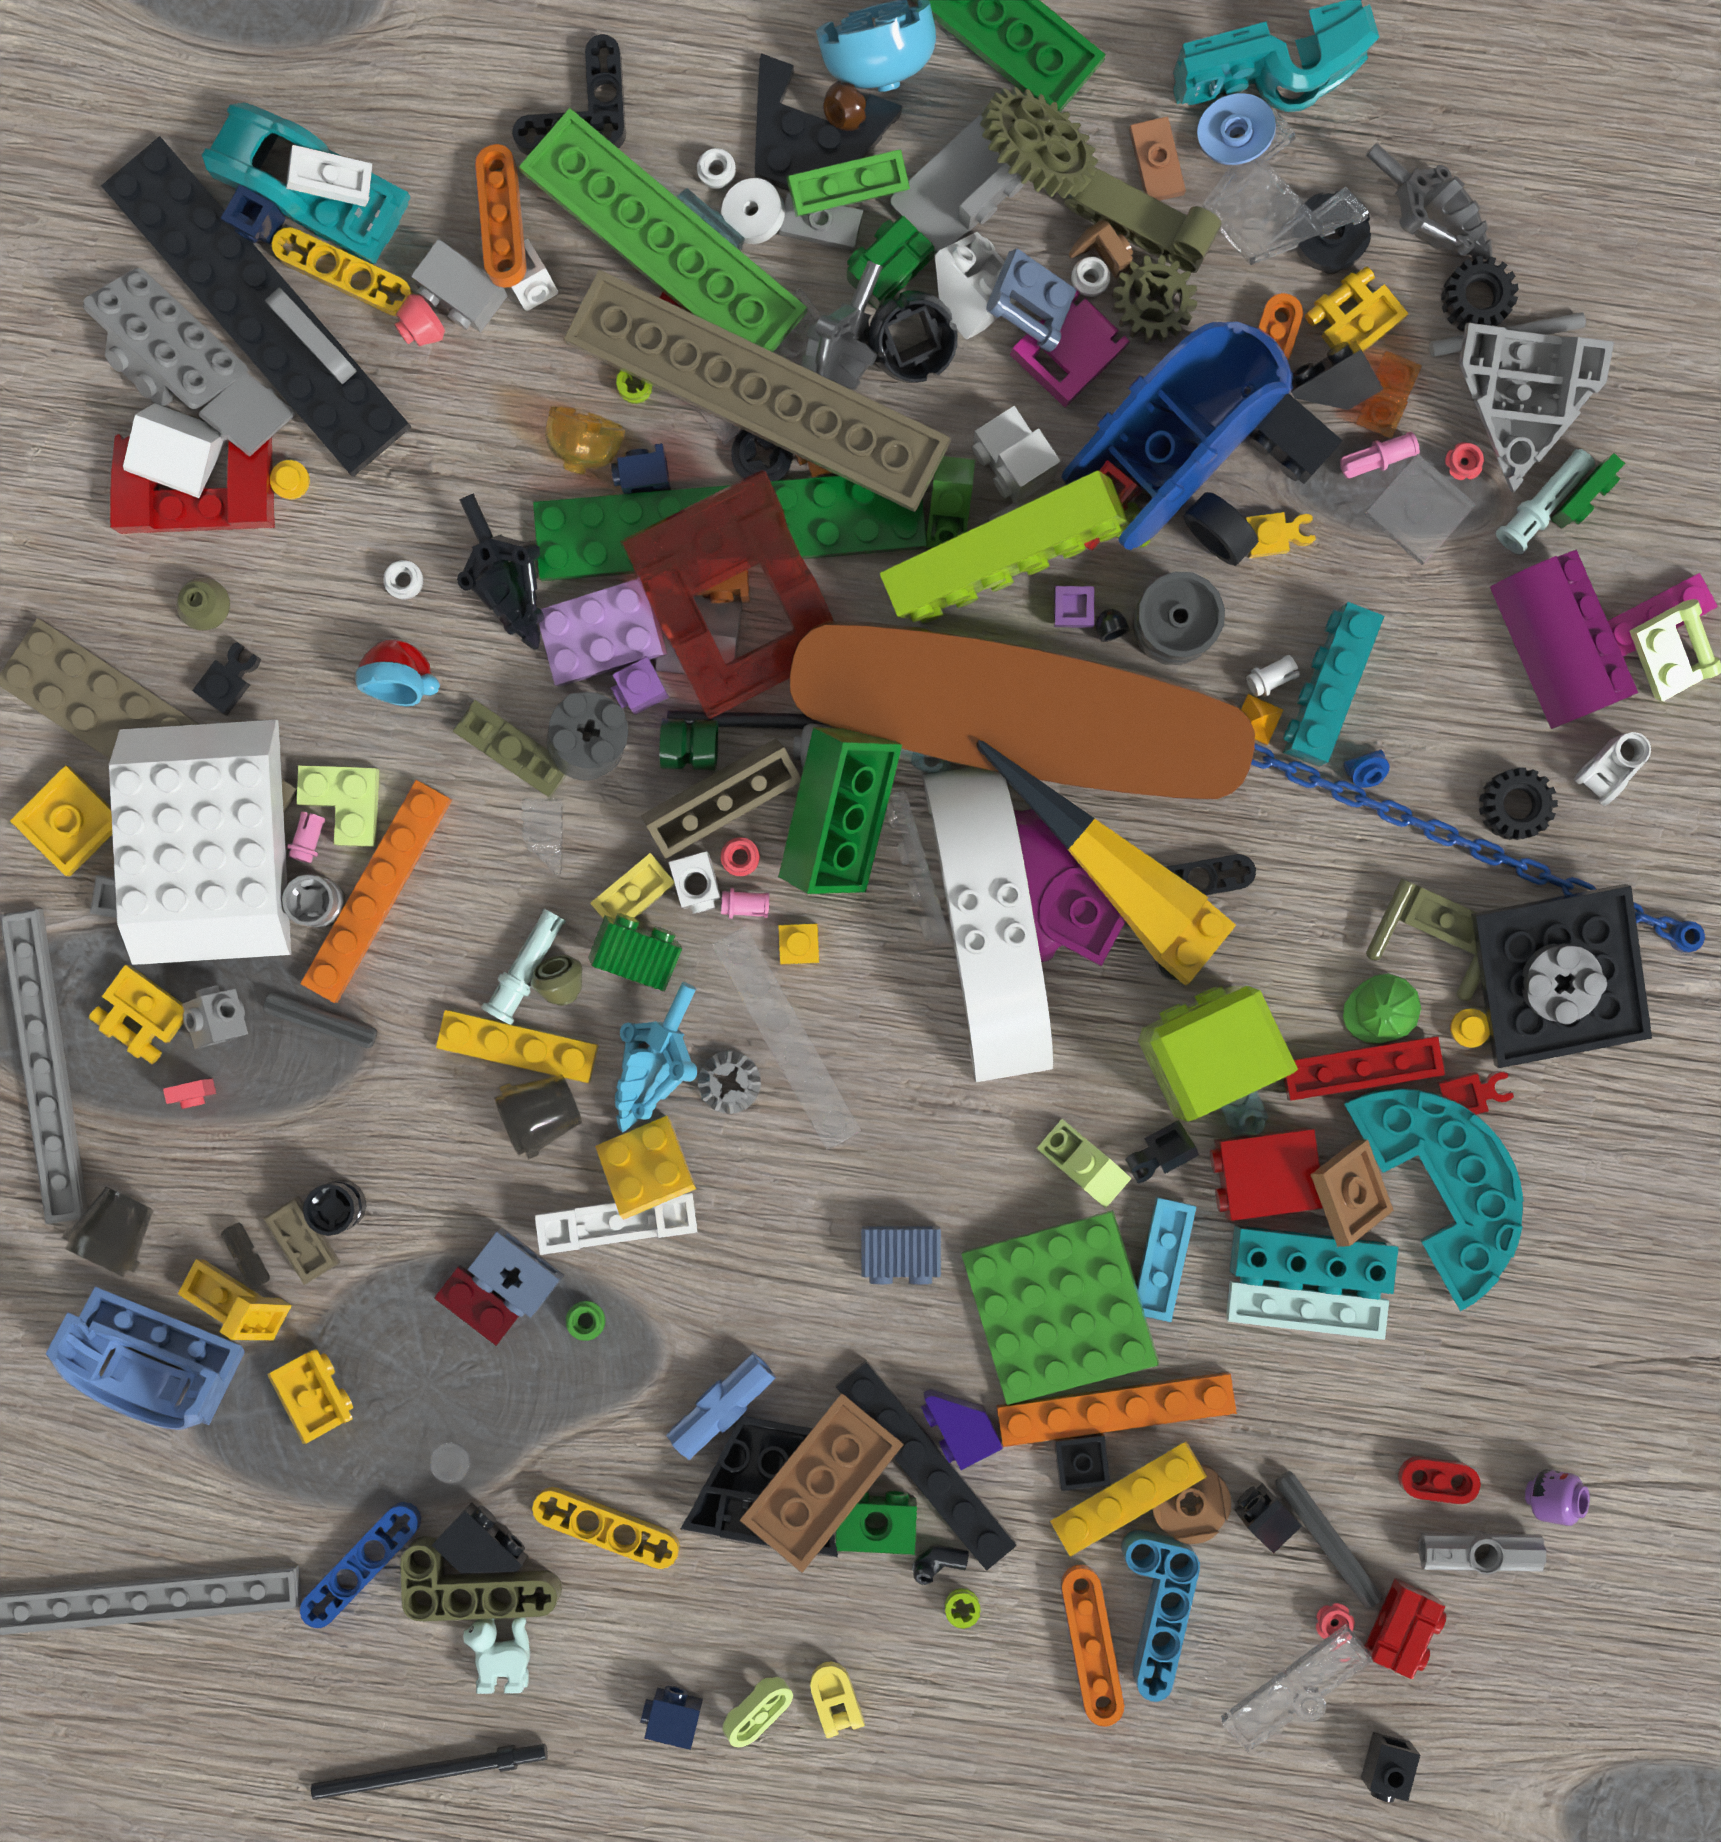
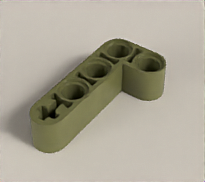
[1064,167,1222,273]
[400,1536,562,1622]

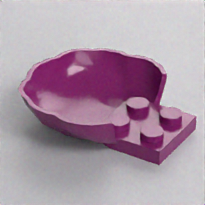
[1014,809,1126,966]

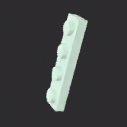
[1226,1281,1389,1340]

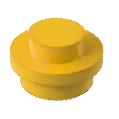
[270,460,310,500]
[1450,1008,1490,1048]

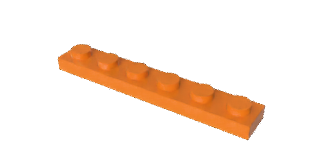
[300,780,452,1003]
[996,1372,1237,1447]

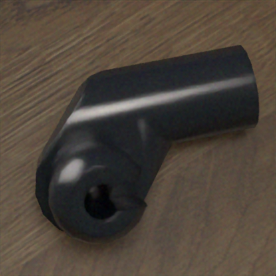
[912,1545,969,1585]

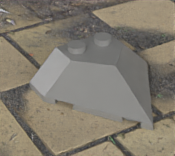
[1459,323,1614,492]

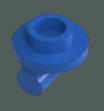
[1344,749,1390,788]

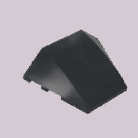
[680,1416,838,1558]

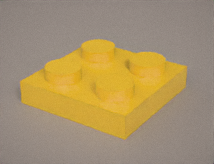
[10,765,112,877]
[595,1115,696,1220]

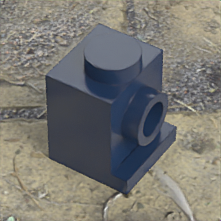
[221,185,286,245]
[611,443,671,494]

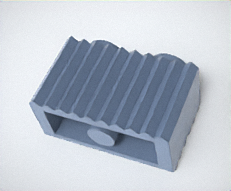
[861,1226,941,1285]

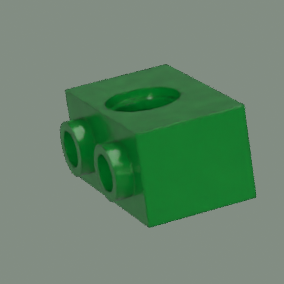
[836,1491,917,1555]

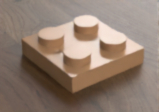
[1311,1139,1394,1247]

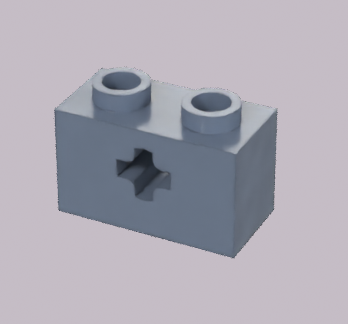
[468,1228,564,1318]

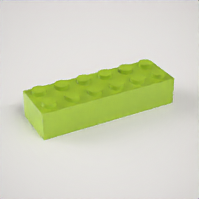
[880,470,1130,624]

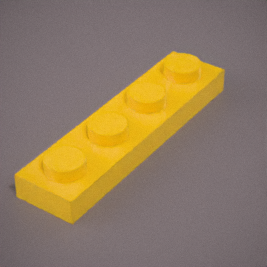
[436,1010,599,1083]
[1050,1441,1207,1557]

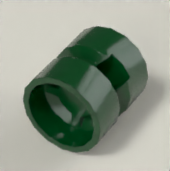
[659,718,718,771]

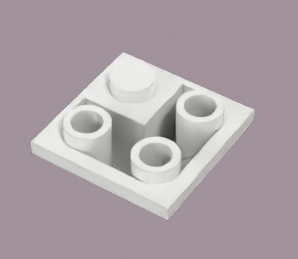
[935,232,1016,340]

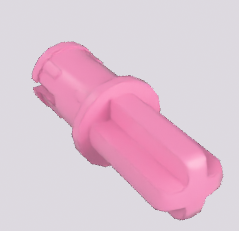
[1340,432,1420,479]

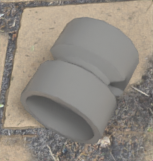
[282,874,346,928]

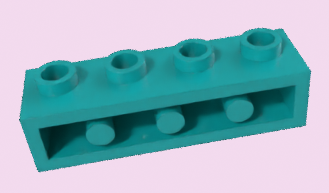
[1283,602,1385,767]
[1229,1225,1399,1300]

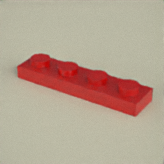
[1284,1036,1445,1101]

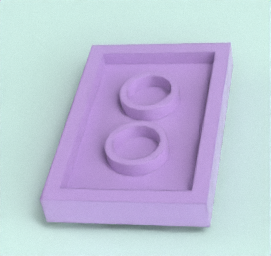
[539,577,667,687]

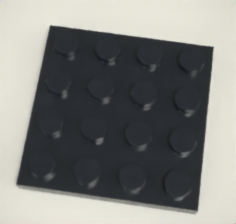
[1471,884,1652,1068]

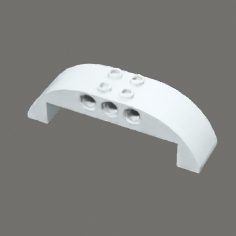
[923,767,1053,1082]

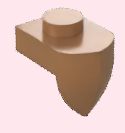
[1069,220,1133,279]

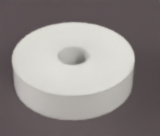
[721,178,785,244]

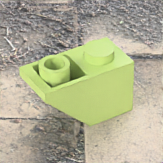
[1037,1119,1131,1208]

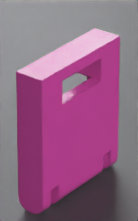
[1010,288,1130,408]

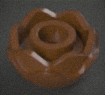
[823,81,866,131]

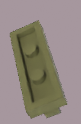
[453,700,567,799]

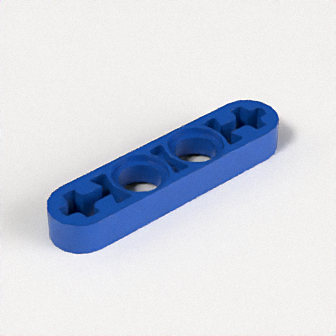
[300,1502,421,1629]

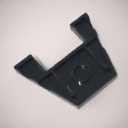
[755,53,902,191]

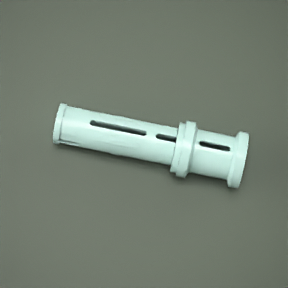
[1496,449,1595,554]
[481,909,566,1025]

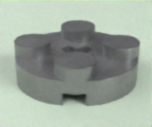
[1522,943,1607,1024]

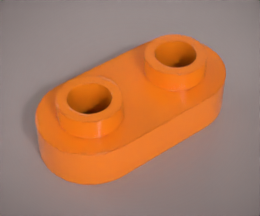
[1257,293,1303,360]

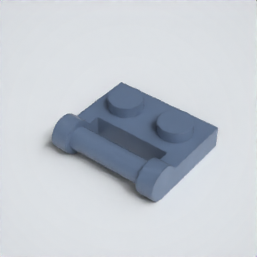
[986,248,1077,352]

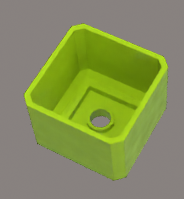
[1138,985,1298,1122]

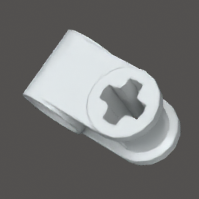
[1574,732,1651,806]

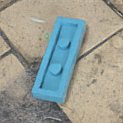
[1136,1197,1196,1322]

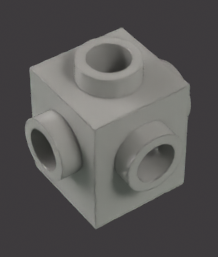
[182,985,248,1049]

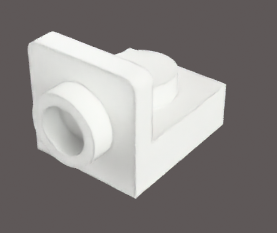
[503,239,558,311]

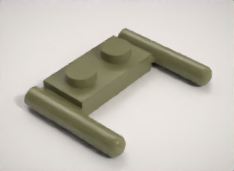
[1366,878,1481,1001]

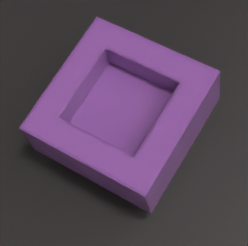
[1054,586,1094,628]

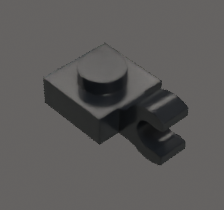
[1125,1120,1199,1184]

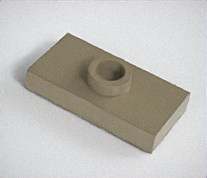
[263,1196,341,1285]

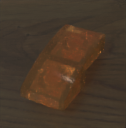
[1355,351,1422,439]

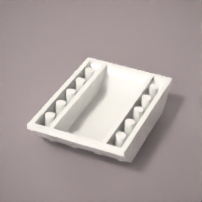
[109,720,291,965]

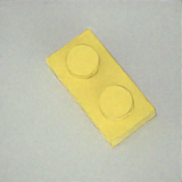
[590,853,675,918]

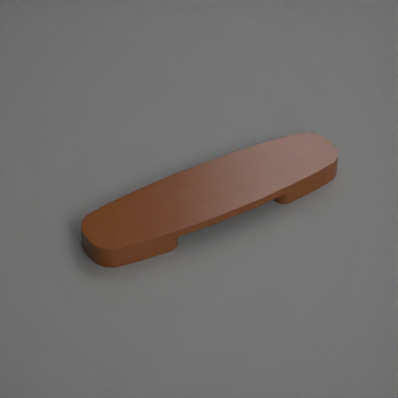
[790,621,1255,799]

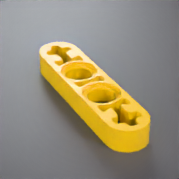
[271,227,414,317]
[532,1487,680,1569]

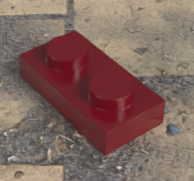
[434,1265,519,1346]

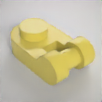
[810,1661,865,1738]

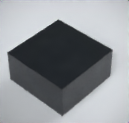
[1054,1433,1110,1491]

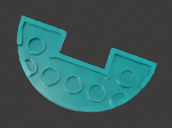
[1343,1088,1524,1312]

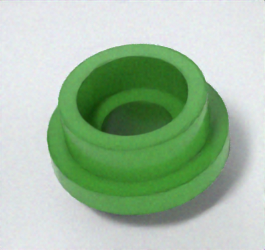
[566,1301,606,1341]

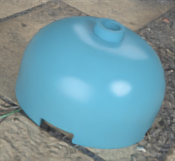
[816,0,936,92]

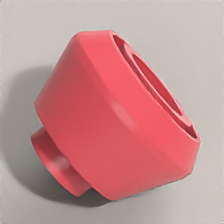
[394,294,445,346]

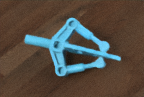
[615,982,697,1132]

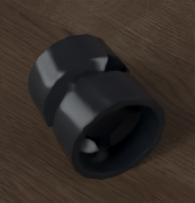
[303,1180,367,1236]

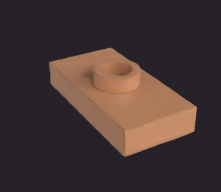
[1129,116,1186,201]

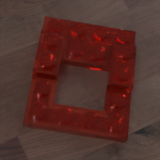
[620,470,834,719]

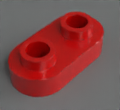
[1398,1456,1481,1504]

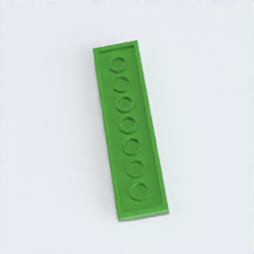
[519,108,808,352]

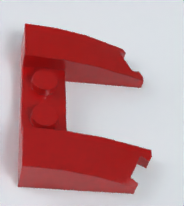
[110,434,275,534]

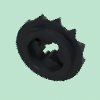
[731,430,794,483]

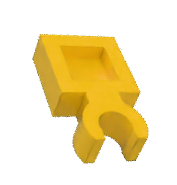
[1245,512,1316,558]

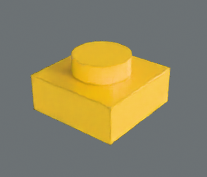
[778,924,819,965]

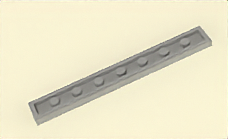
[0,909,89,1224]
[0,1565,302,1635]

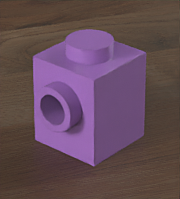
[611,656,669,715]

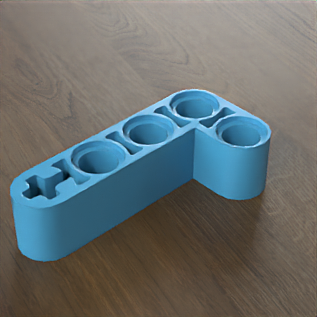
[1121,1530,1200,1702]

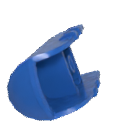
[1061,321,1293,550]

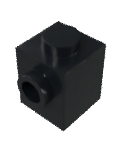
[1361,1732,1421,1803]

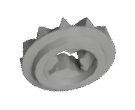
[698,1051,761,1114]

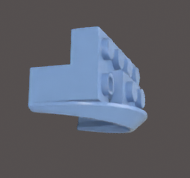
[46,1287,245,1430]

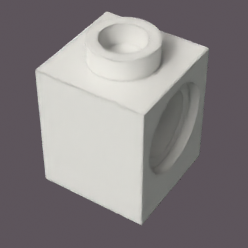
[669,852,722,914]

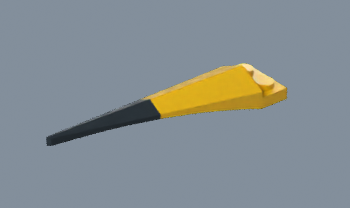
[976,740,1236,986]

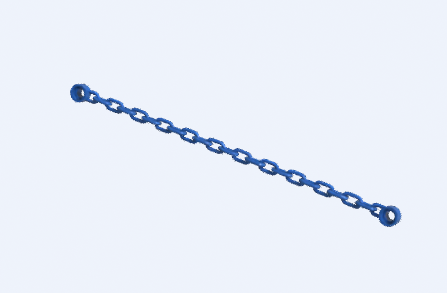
[1251,743,1705,952]

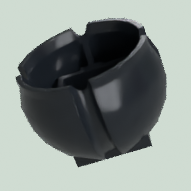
[868,290,958,383]

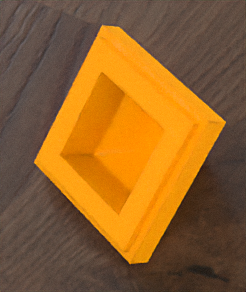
[1241,694,1283,746]

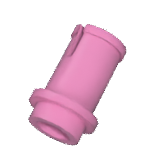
[287,811,326,863]
[721,888,769,919]

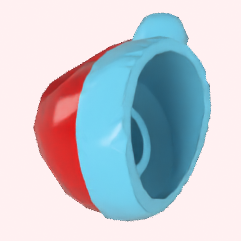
[355,639,440,707]

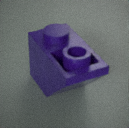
[921,1389,1003,1470]

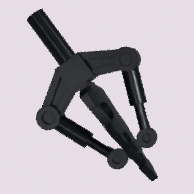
[457,493,544,650]

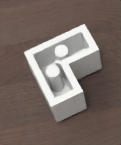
[972,406,1061,504]

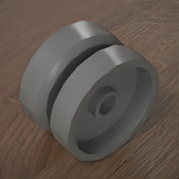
[1132,571,1225,665]

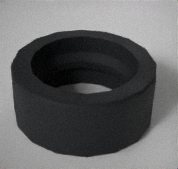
[1183,492,1259,566]

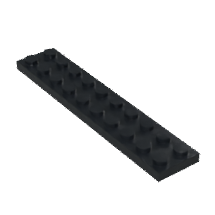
[101,136,412,477]

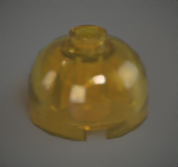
[545,405,625,475]

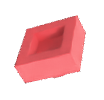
[163,1078,216,1109]

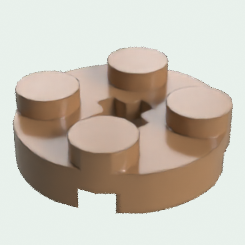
[1151,1463,1231,1544]

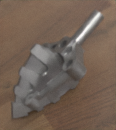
[1366,143,1492,260]
[801,261,883,390]

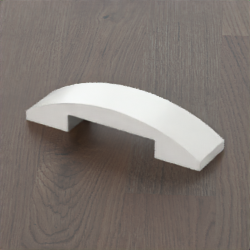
[535,1193,697,1255]

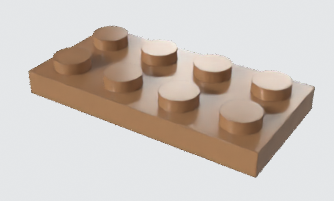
[740,1393,904,1573]

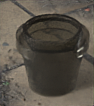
[494,1074,582,1160]
[61,1187,154,1277]

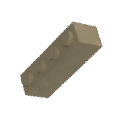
[641,738,801,859]

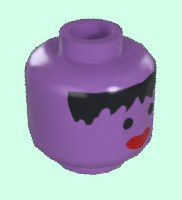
[1525,1469,1590,1526]

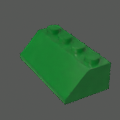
[778,727,902,894]

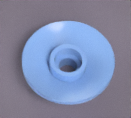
[1197,93,1276,165]

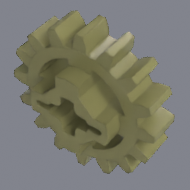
[1112,255,1198,343]

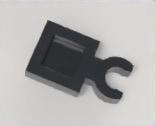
[192,642,261,716]

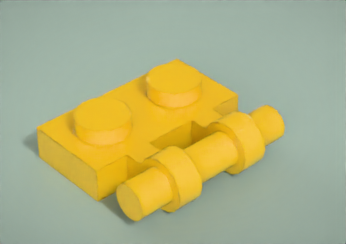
[1305,266,1409,352]
[89,965,184,1064]

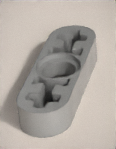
[265,287,357,385]

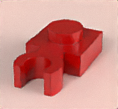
[1437,1071,1514,1115]

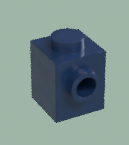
[640,1686,703,1750]

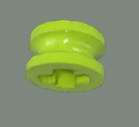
[616,370,653,404]
[944,1588,981,1629]

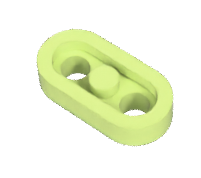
[722,1677,793,1747]

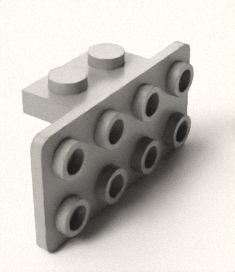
[891,114,1024,254]
[83,268,248,409]

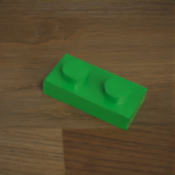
[1550,453,1625,529]

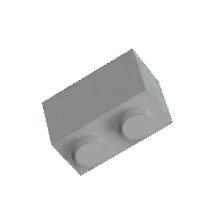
[411,239,508,333]

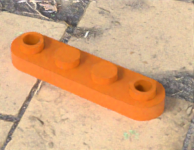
[475,144,526,288]
[1061,1565,1124,1727]

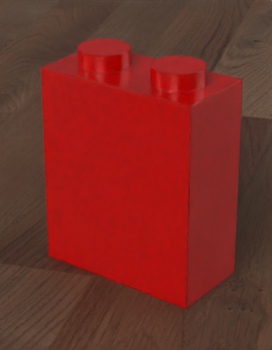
[1210,1127,1323,1221]

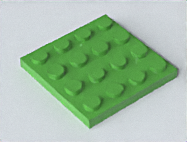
[961,1210,1159,1405]

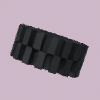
[1441,256,1519,331]
[1479,768,1558,840]

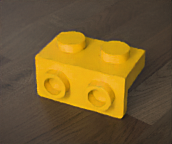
[267,1349,353,1444]

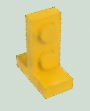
[178,1259,292,1340]

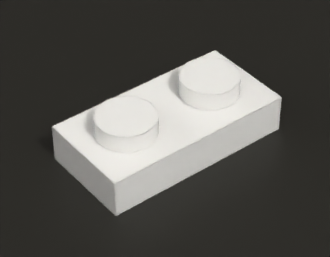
[286,145,372,207]

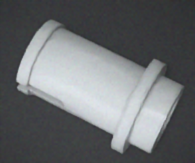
[1246,655,1300,697]

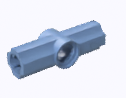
[666,1352,776,1460]

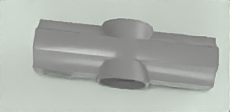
[1418,1530,1546,1575]

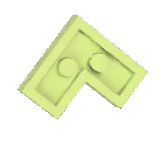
[297,765,379,847]

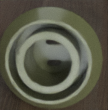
[176,578,230,631]
[531,955,583,1006]

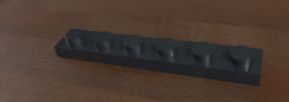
[836,1360,1017,1571]

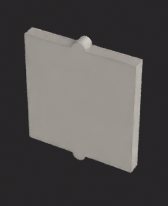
[199,371,295,456]

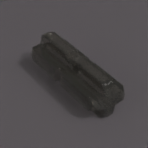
[221,1223,270,1289]

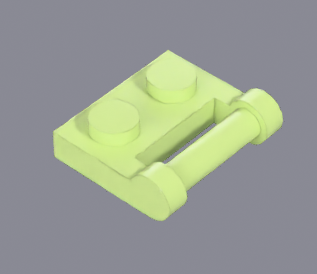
[1629,599,1721,701]

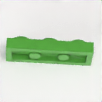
[787,149,910,217]

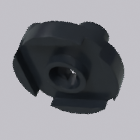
[1290,191,1371,274]

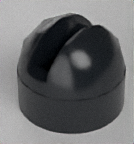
[1096,609,1130,642]

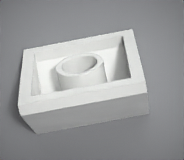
[123,403,227,498]

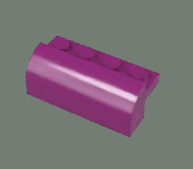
[1490,549,1638,729]

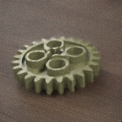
[980,87,1098,198]

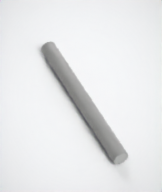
[1429,312,1586,357]

